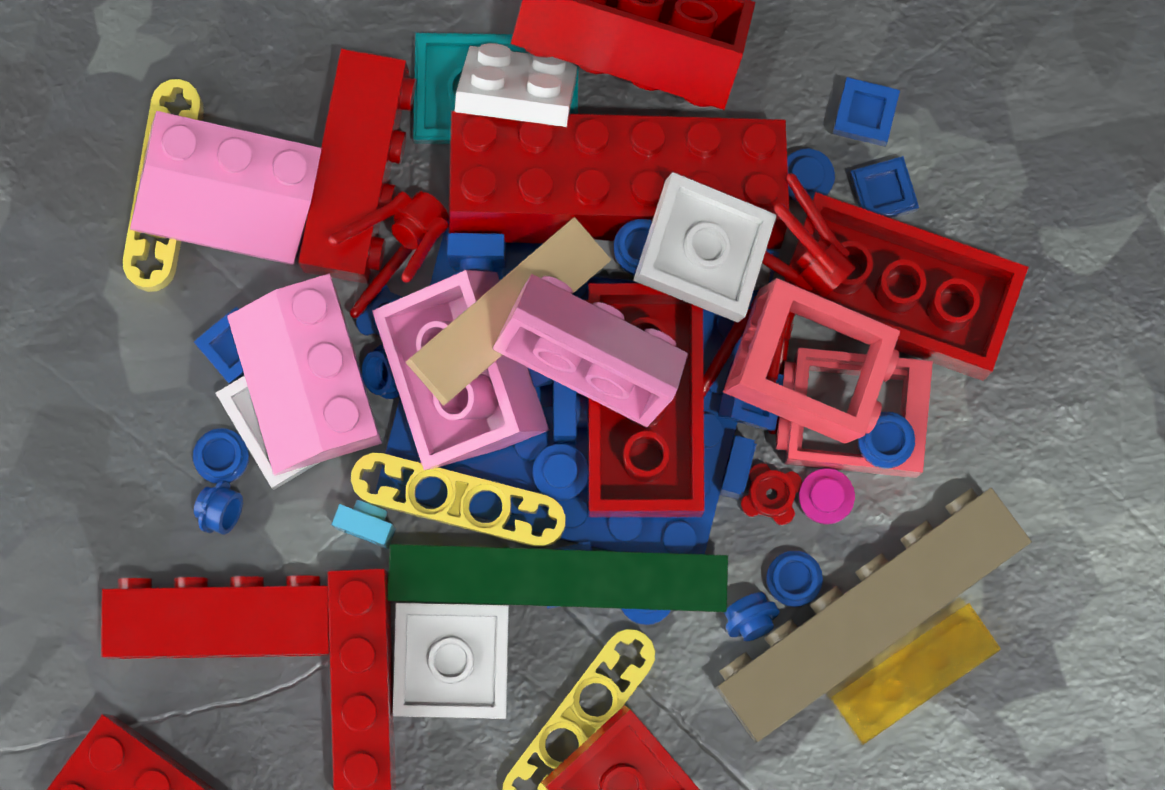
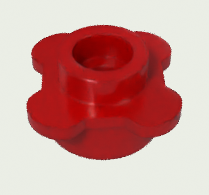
[741,463,803,525]

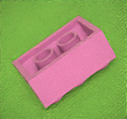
[130,111,322,265]
[372,270,549,470]
[227,273,382,476]
[492,274,688,427]

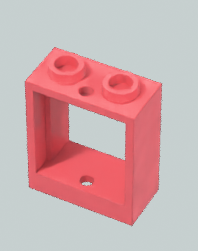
[723,278,900,444]
[776,348,933,478]

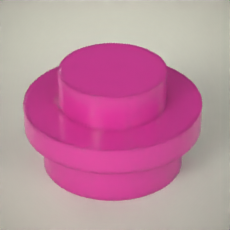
[799,468,855,525]

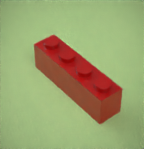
[298,49,417,284]
[328,569,396,790]
[101,575,330,659]

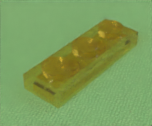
[829,603,1002,745]

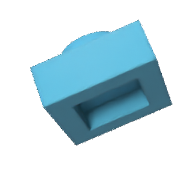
[331,500,396,549]

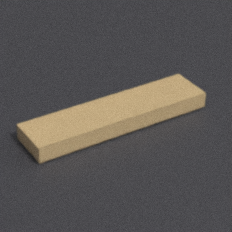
[405,217,611,406]

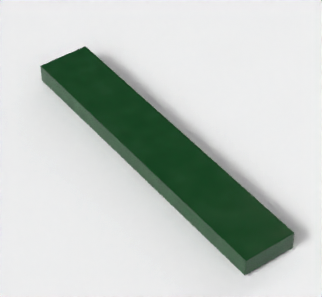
[388,544,728,612]

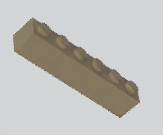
[716,487,1032,743]

